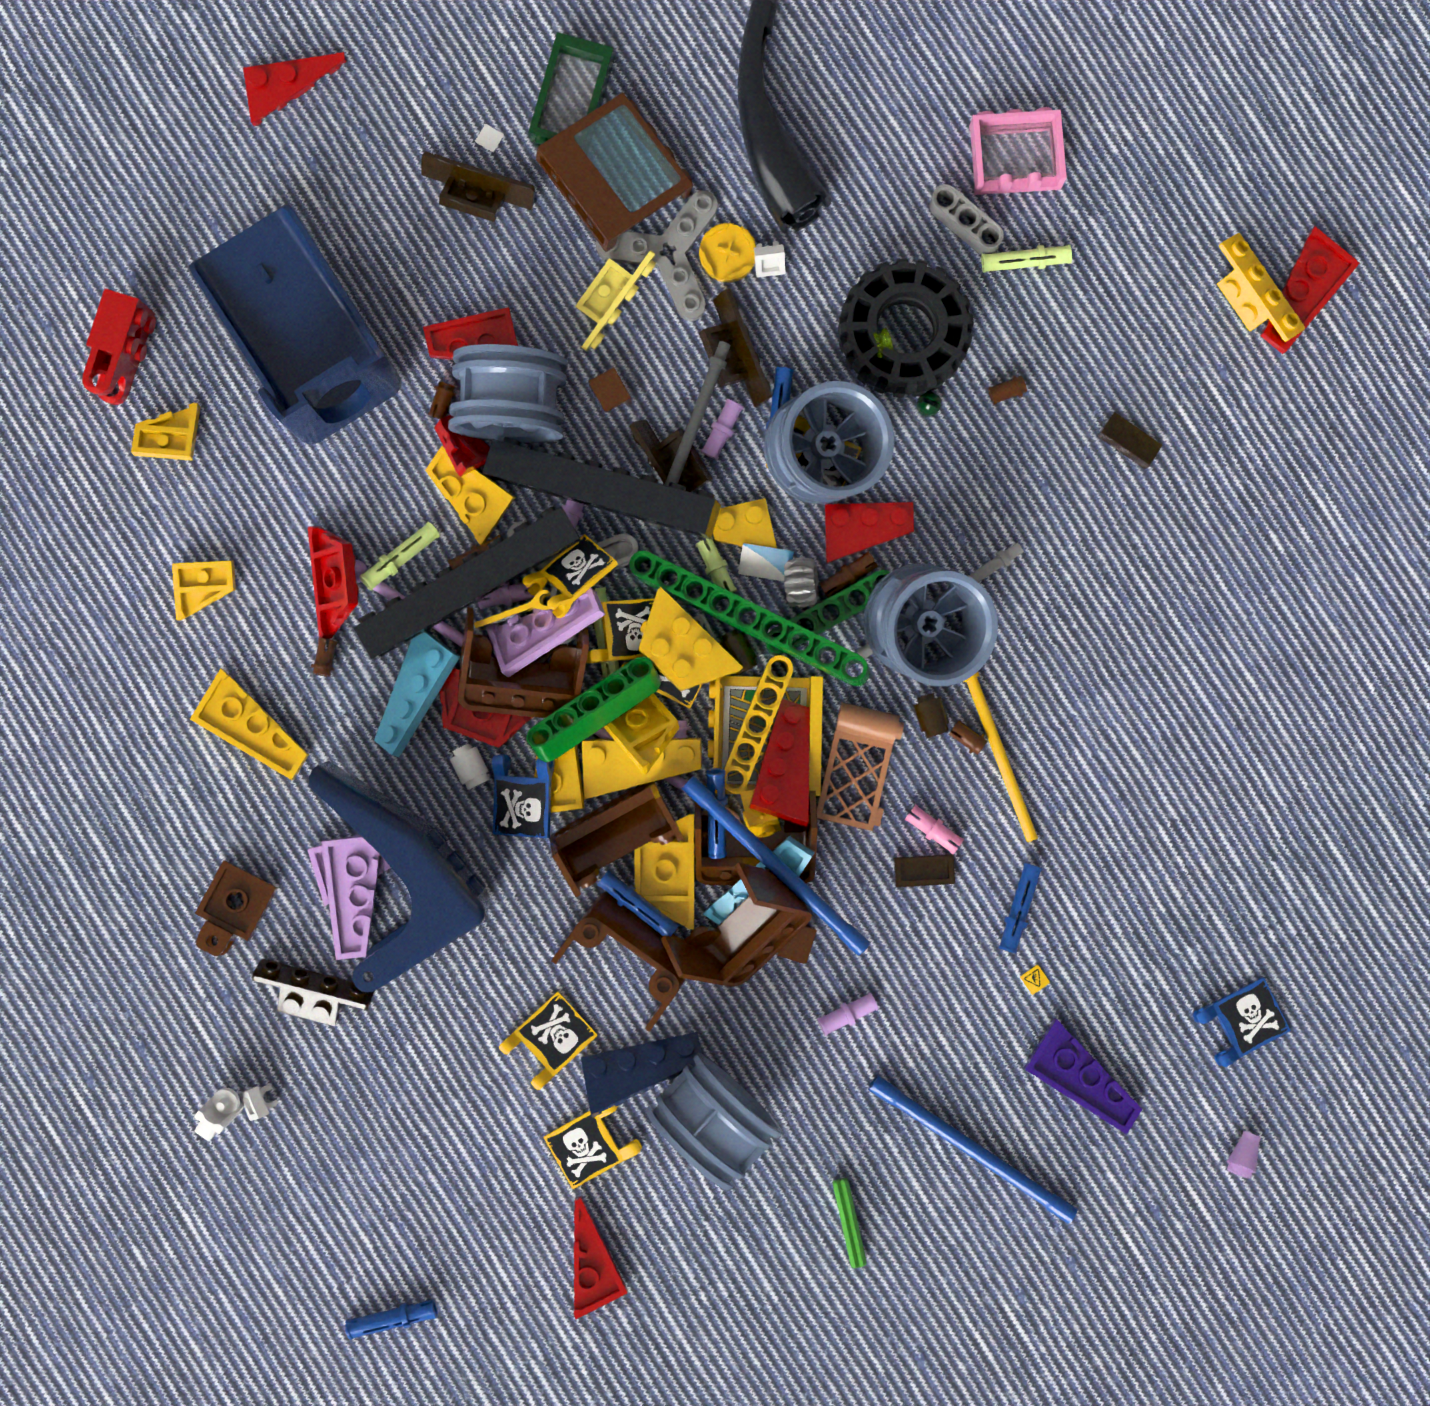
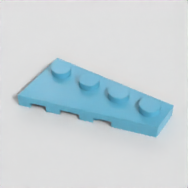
[374,631,460,757]
[703,836,815,925]

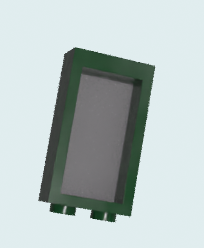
[528,32,615,155]

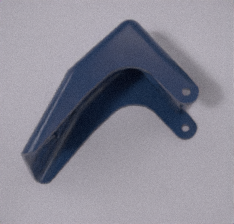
[189,204,401,444]
[309,761,490,992]

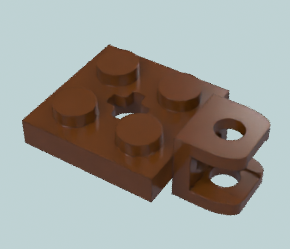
[195,860,278,956]

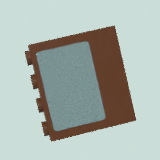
[536,92,693,252]

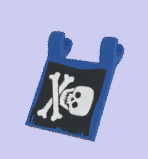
[492,754,555,838]
[1192,977,1291,1067]

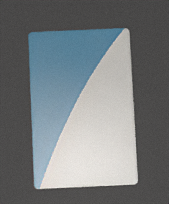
[738,543,794,581]

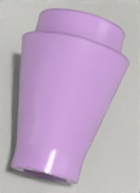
[1226,1131,1261,1179]

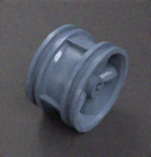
[448,344,568,443]
[764,381,894,504]
[864,563,998,687]
[645,1052,783,1191]

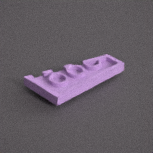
[486,587,605,677]
[321,836,380,960]

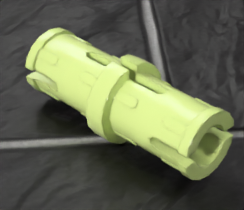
[695,537,737,593]

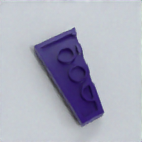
[1023,1018,1142,1135]

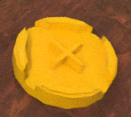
[699,223,756,283]

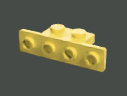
[575,250,657,352]

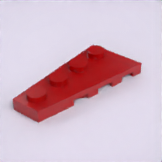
[1260,226,1360,354]

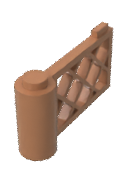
[817,702,904,831]

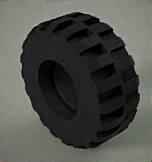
[838,258,974,398]

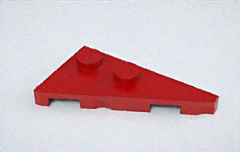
[243,52,347,126]
[574,1196,628,1319]

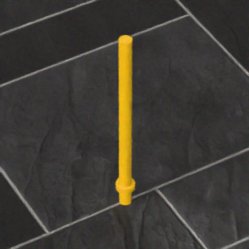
[963,672,1038,842]

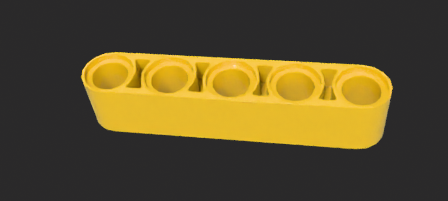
[724,655,793,793]

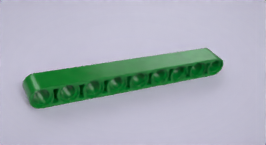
[629,550,870,686]

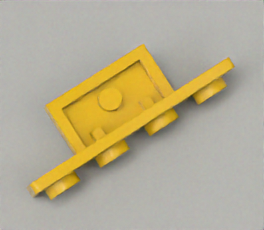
[1217,233,1305,342]

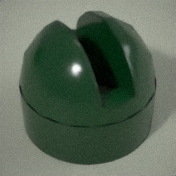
[917,392,941,417]

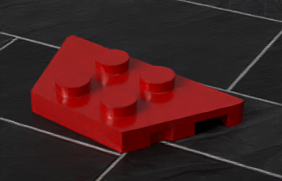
[308,526,359,639]
[439,668,533,748]

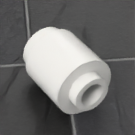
[450,744,489,790]

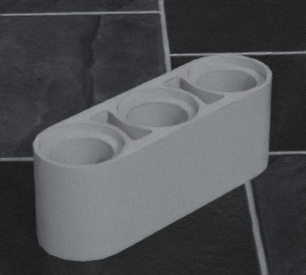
[929,184,1004,255]

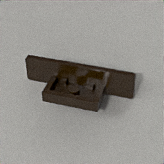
[421,151,535,222]
[699,289,772,407]
[629,419,713,493]
[252,959,376,1026]

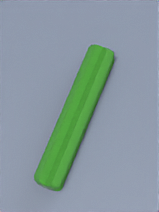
[833,1178,867,1268]

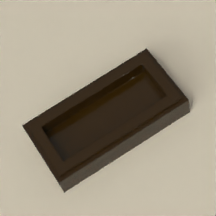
[893,854,955,888]

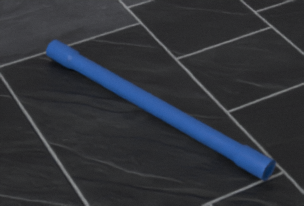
[681,775,870,956]
[868,1075,1078,1224]

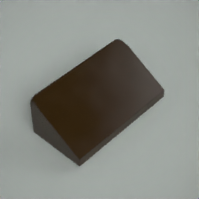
[1097,412,1162,469]

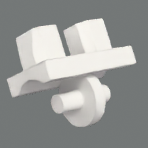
[194,1087,244,1141]

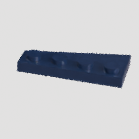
[581,1032,702,1118]

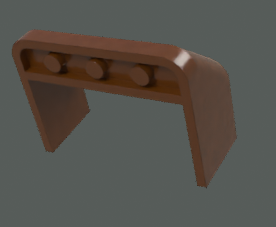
[458,607,589,718]
[549,782,684,898]
[695,791,818,885]
[661,862,812,987]
[551,891,686,1032]

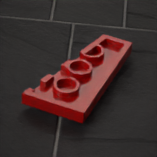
[749,699,810,827]

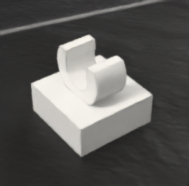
[754,241,785,278]
[239,1085,278,1121]

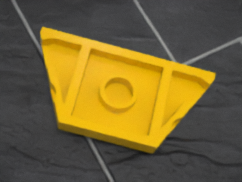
[638,587,743,691]
[604,693,679,775]
[634,814,694,929]

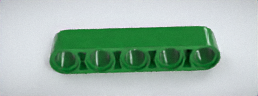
[765,570,890,656]
[526,656,661,762]

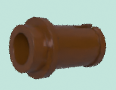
[987,375,1027,405]
[427,381,457,419]
[311,638,337,677]
[948,720,988,755]

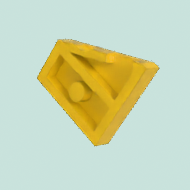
[131,403,201,460]
[713,498,777,548]
[172,560,236,620]

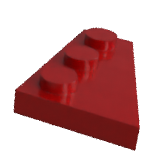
[423,307,518,360]
[824,502,914,564]

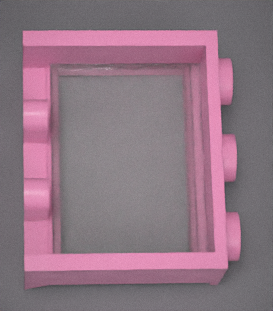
[969,107,1067,195]

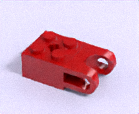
[82,288,156,405]

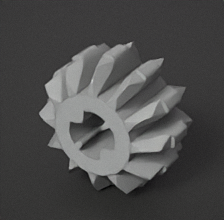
[784,557,819,608]

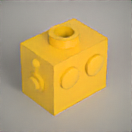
[740,789,781,837]

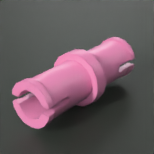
[905,804,964,854]

